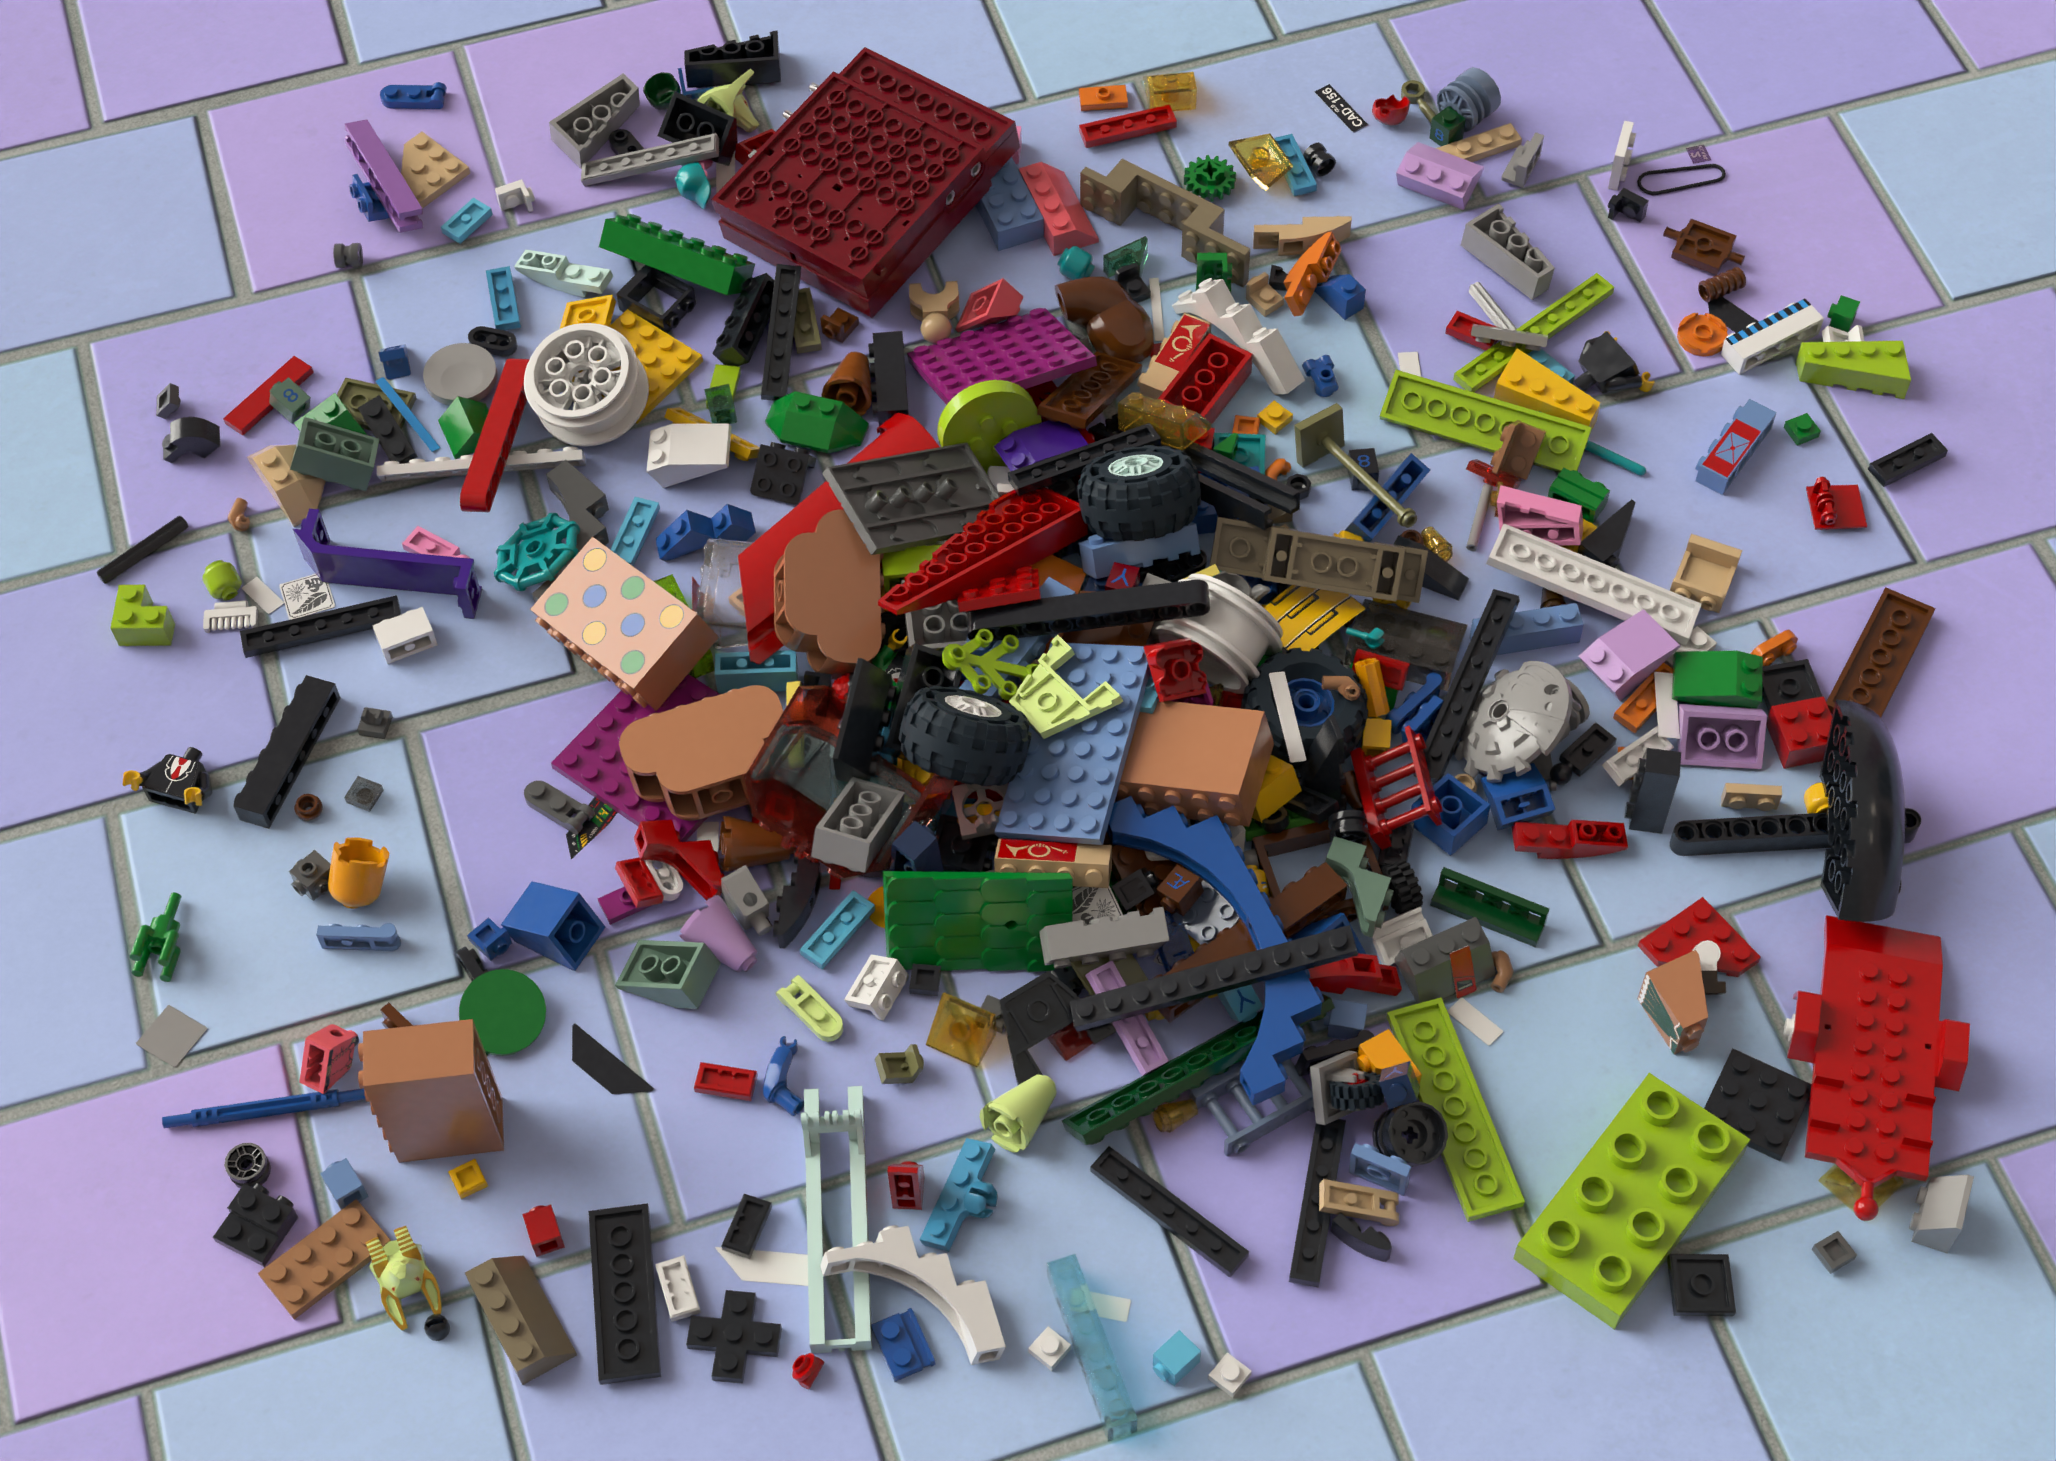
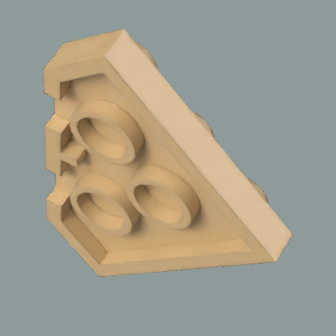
[401,132,470,208]

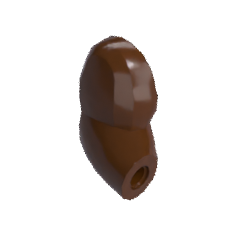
[1055,277,1154,363]

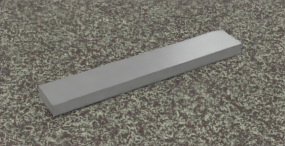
[581,133,719,186]

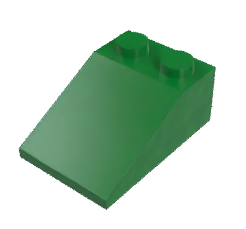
[1672,651,1763,709]

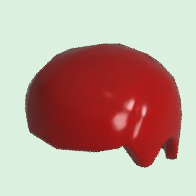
[1372,95,1411,126]

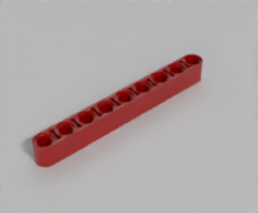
[460,358,530,513]

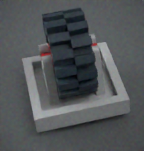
[1310,1050,1385,1125]

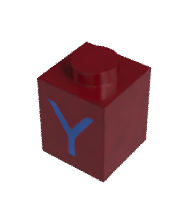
[1105,562,1140,591]

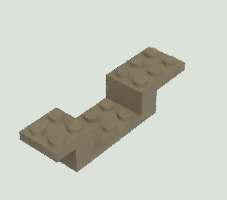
[1080,159,1250,287]
[1210,517,1428,603]

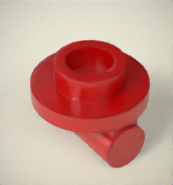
[792,1353,825,1389]

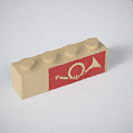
[1137,312,1211,405]
[994,839,1112,888]

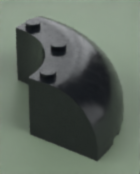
[1819,699,1907,922]

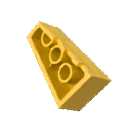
[1494,348,1601,429]

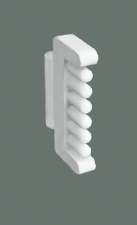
[203,600,258,633]

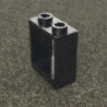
[616,265,696,334]

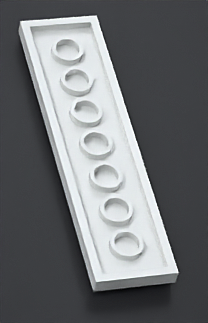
[1486,524,1702,646]

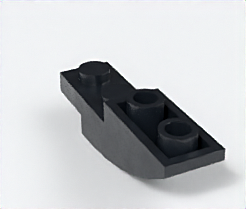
[773,838,822,948]

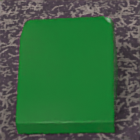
[1213,433,1239,460]

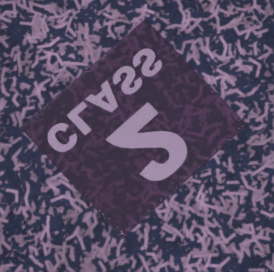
[1686,145,1711,164]

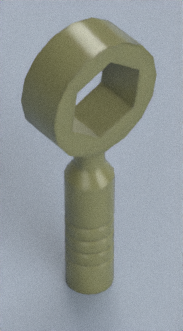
[1401,80,1436,123]

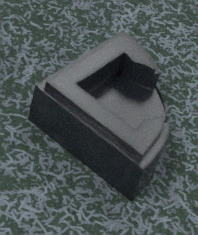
[1269,265,1288,291]

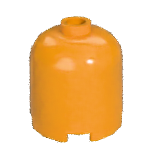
[328,837,390,909]

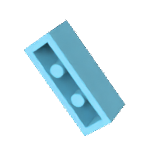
[715,650,798,694]

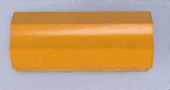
[1354,658,1390,718]

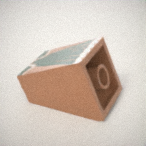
[1637,950,1708,1054]

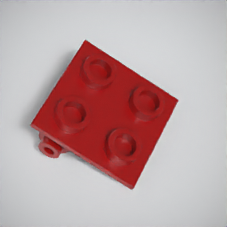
[1806,477,1867,530]

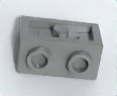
[1501,132,1544,188]

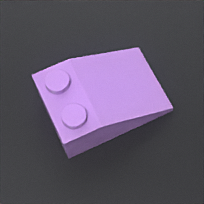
[1579,609,1681,702]

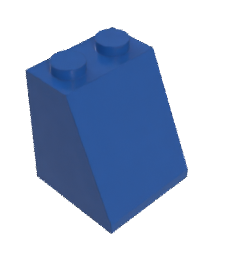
[501,881,606,971]

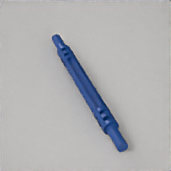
[162,1089,366,1128]

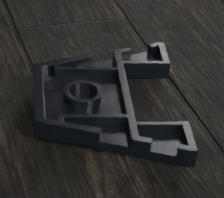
[999,971,1116,1086]

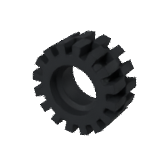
[1381,860,1423,915]

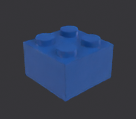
[1411,773,1491,856]

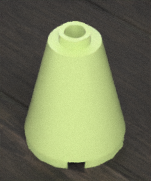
[979,1074,1057,1152]

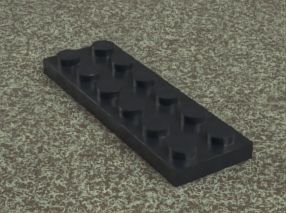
[588,1203,661,1385]

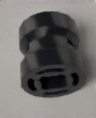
[1303,142,1336,176]

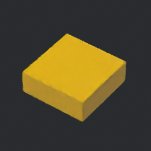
[448,1159,488,1199]

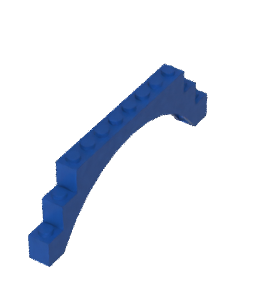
[1106,796,1324,1106]

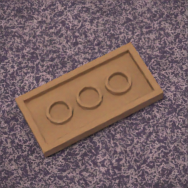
[258,1199,391,1320]

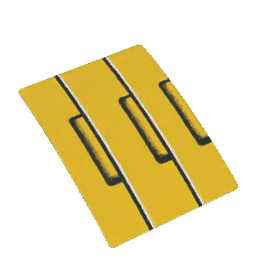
[1264,585,1366,651]

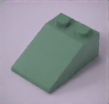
[615,940,721,1009]

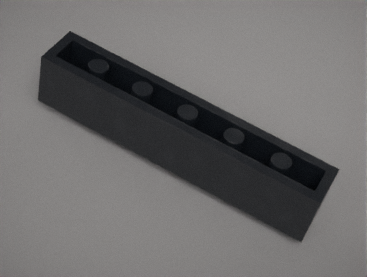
[233,675,341,829]

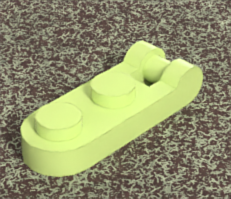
[776,975,843,1042]

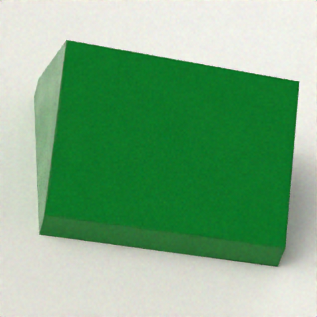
[438,396,489,459]

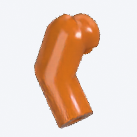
[1265,458,1291,480]

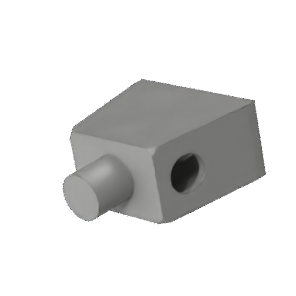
[721,865,773,936]

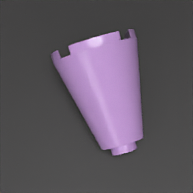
[679,895,757,972]

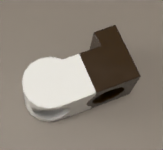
[1693,940,1726,995]

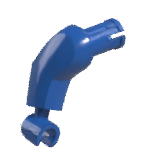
[763,1036,804,1116]

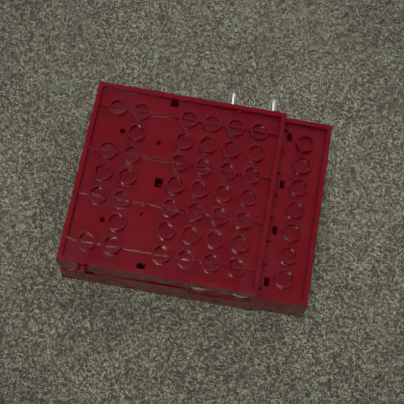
[711,47,1020,318]

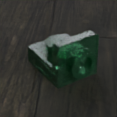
[704,384,737,424]

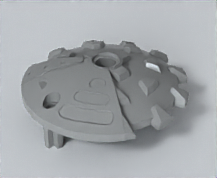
[1454,661,1582,783]

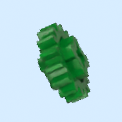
[1184,155,1236,202]

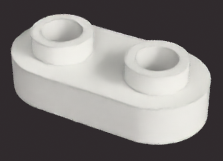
[644,860,683,901]

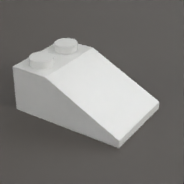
[646,424,732,488]

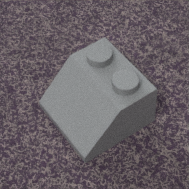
[1909,1175,1974,1253]

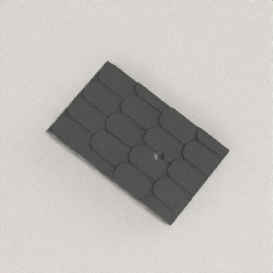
[822,443,1001,555]

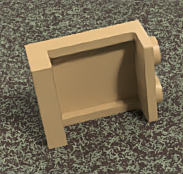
[1670,534,1742,613]

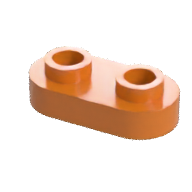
[1750,630,1798,666]

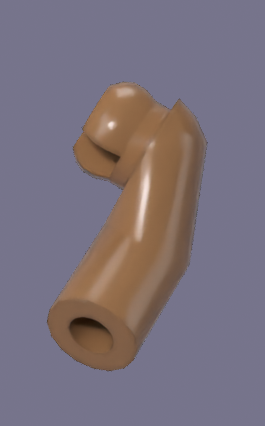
[1322,676,1361,701]
[1491,950,1514,993]

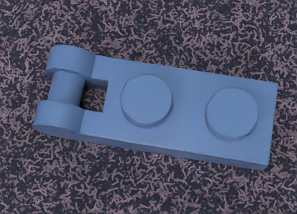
[316,923,401,951]

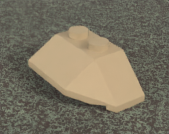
[247,444,326,527]

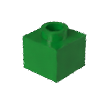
[1827,295,1860,332]

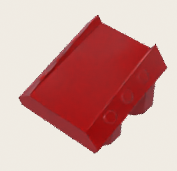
[1143,638,1207,702]

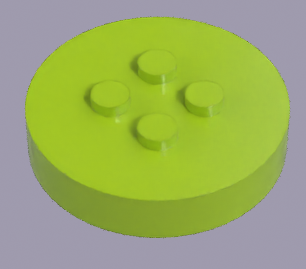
[937,380,1042,475]

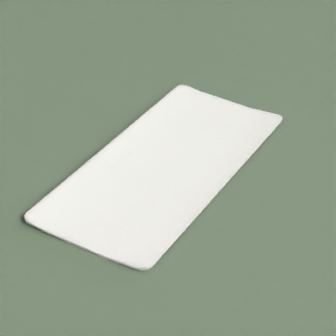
[242,577,284,614]

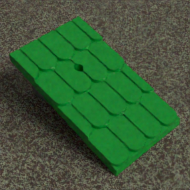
[883,870,1073,972]

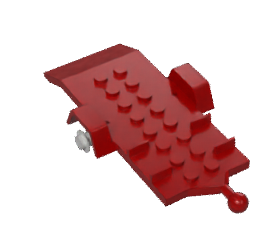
[1783,915,1970,1221]

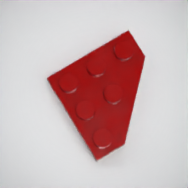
[957,566,1041,613]
[1638,897,1761,977]

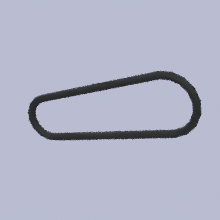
[1637,164,1726,195]

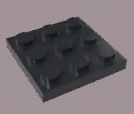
[1704,1048,1812,1161]

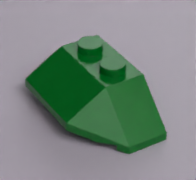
[765,391,869,453]

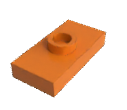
[1079,85,1128,111]

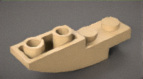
[1253,216,1352,256]

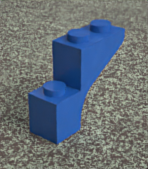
[656,504,756,561]

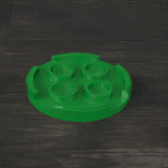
[459,969,546,1056]

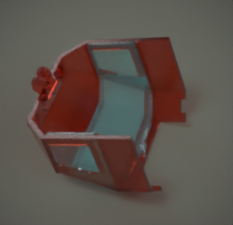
[744,685,957,879]

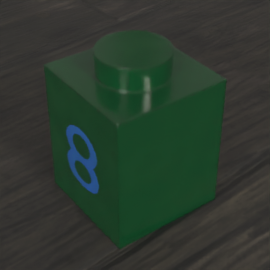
[1429,106,1466,146]

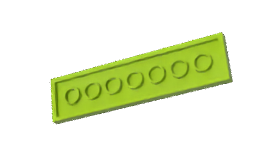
[1379,370,1592,473]
[1386,997,1525,1222]

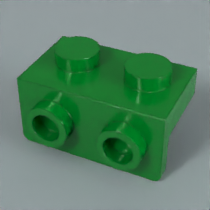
[1196,252,1232,293]

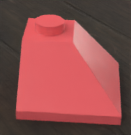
[955,278,1023,332]

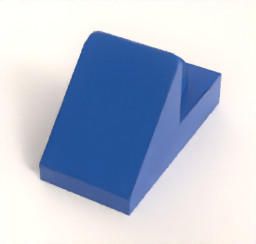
[378,344,411,380]

